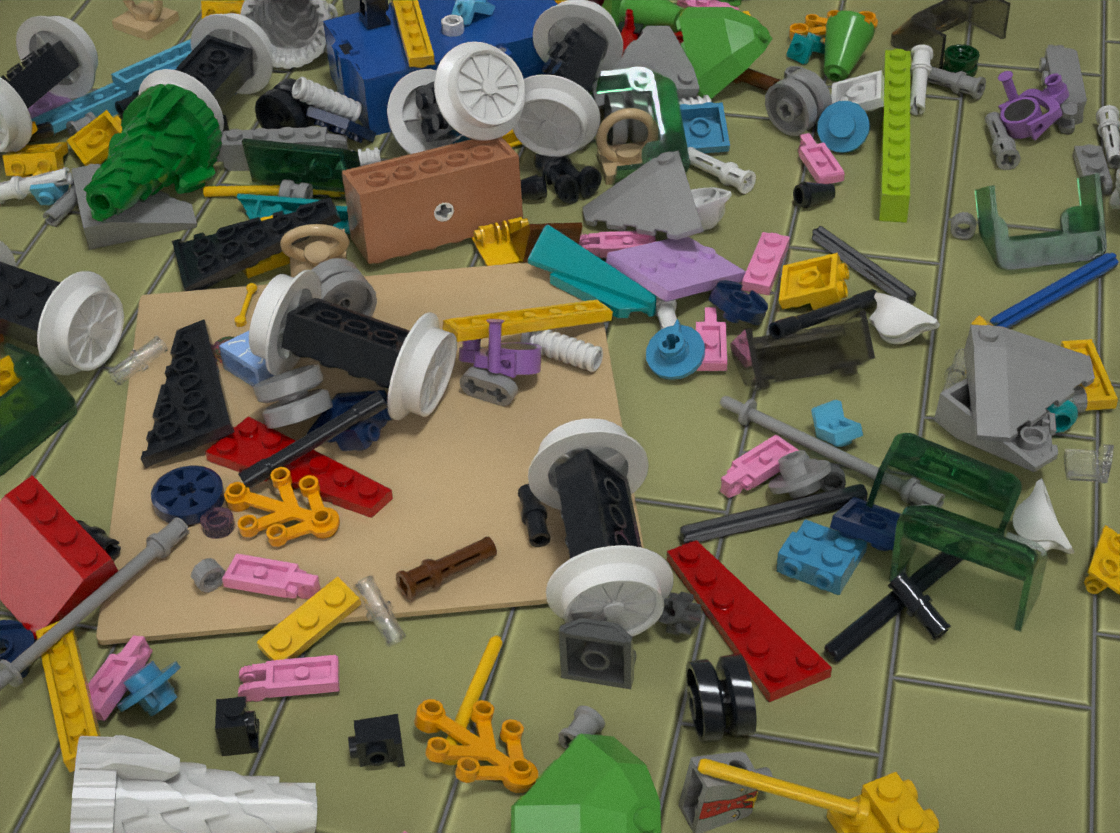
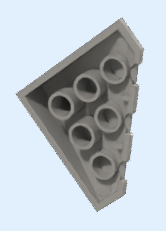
[591,26,700,109]
[582,151,704,240]
[71,164,197,250]
[964,324,1095,442]
[934,378,1058,472]

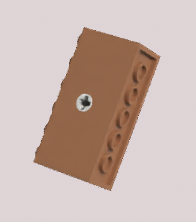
[342,137,523,264]

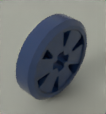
[151,465,225,525]

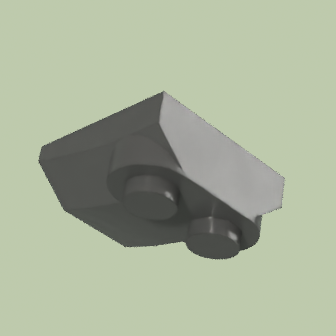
[559,618,637,689]

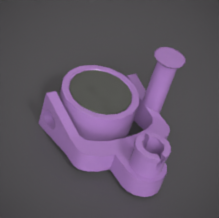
[998,71,1069,140]
[459,319,542,378]

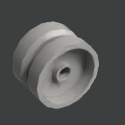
[765,69,832,136]
[604,86,648,145]
[311,258,377,317]
[253,364,333,429]

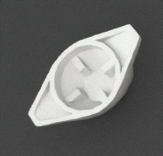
[691,187,732,230]
[868,293,940,344]
[1013,478,1075,555]

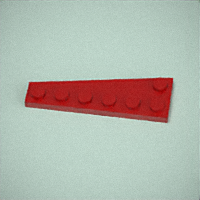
[205,416,393,518]
[667,540,832,703]

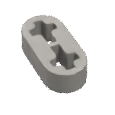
[459,366,518,406]

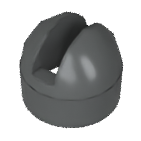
[819,465,846,492]

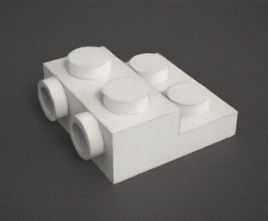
[830,70,884,111]

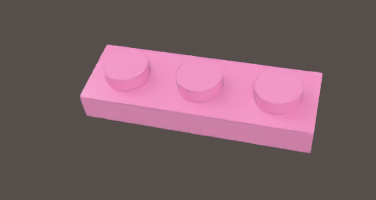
[741,232,790,295]

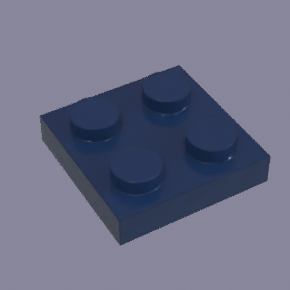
[306,106,376,143]
[830,497,916,551]

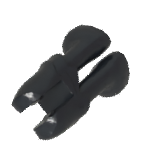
[533,154,602,204]

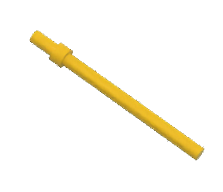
[203,181,345,197]

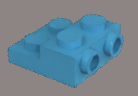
[670,102,730,155]
[776,519,867,595]

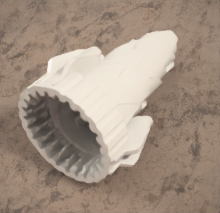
[240,0,331,69]
[70,735,317,833]

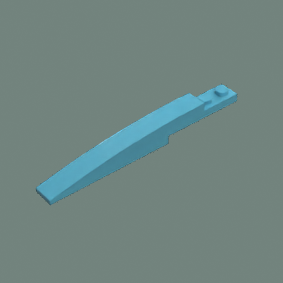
[31,39,192,135]

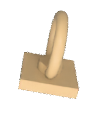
[112,0,179,40]
[596,108,659,185]
[280,224,349,277]

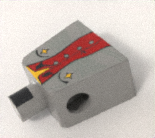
[678,751,773,833]

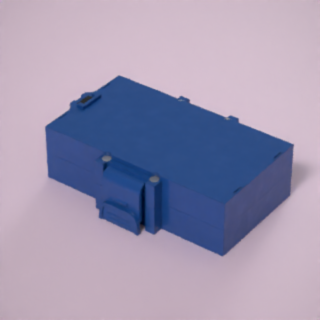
[323,0,558,136]

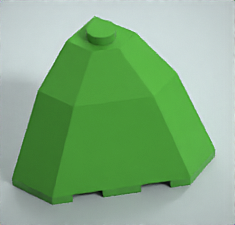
[676,7,773,99]
[511,733,661,833]

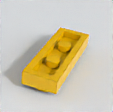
[1061,339,1118,411]
[257,576,361,661]

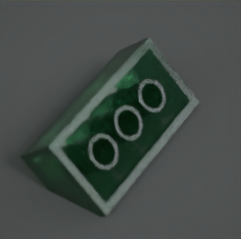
[241,138,361,193]

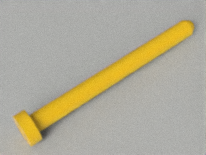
[436,635,503,765]
[697,758,870,825]

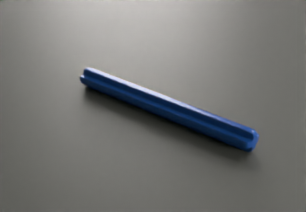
[990,253,1119,328]

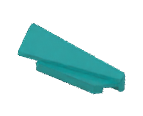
[237,194,350,234]
[528,225,657,318]

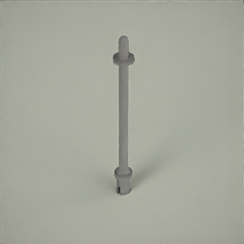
[720,396,945,514]
[0,517,190,691]

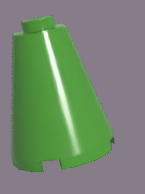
[619,0,684,32]
[824,11,875,82]

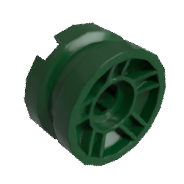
[942,44,980,77]

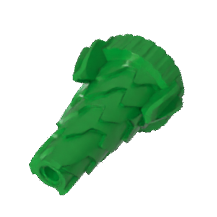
[83,84,222,222]

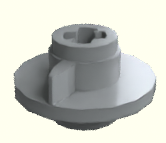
[768,450,832,499]

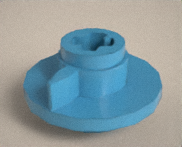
[817,101,870,153]
[646,319,705,380]
[117,661,181,716]

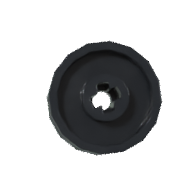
[255,78,320,129]
[686,653,757,743]

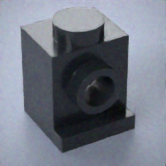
[358,0,391,29]
[215,696,260,756]
[348,714,405,767]

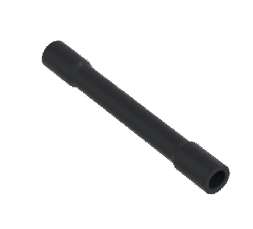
[769,289,878,340]
[238,391,388,489]

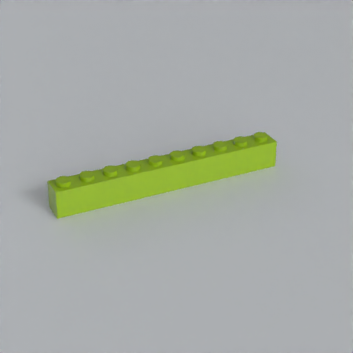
[879,49,911,223]

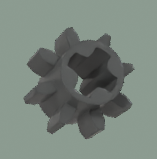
[659,591,702,635]

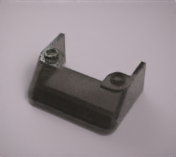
[890,0,1011,69]
[730,310,875,391]

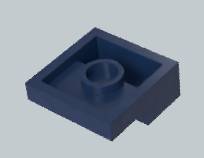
[307,390,393,451]

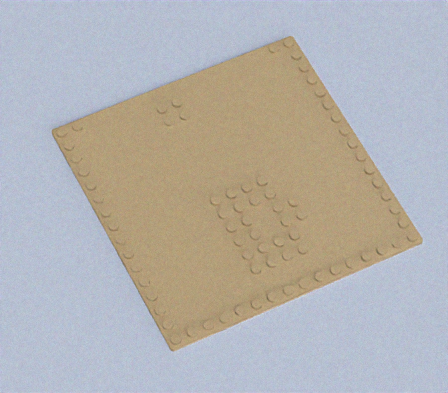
[96,262,644,645]

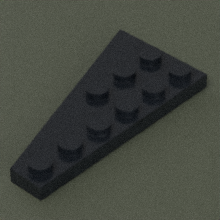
[172,197,341,291]
[141,319,235,468]

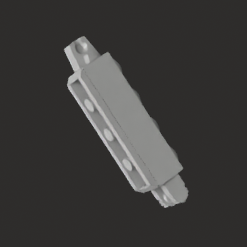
[1039,45,1087,134]
[217,126,348,171]

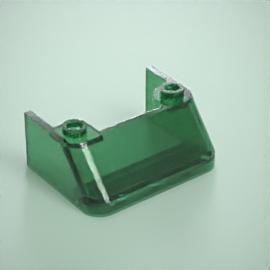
[596,67,690,186]
[974,173,1107,270]
[0,342,78,476]
[866,433,1022,559]
[889,504,1048,632]

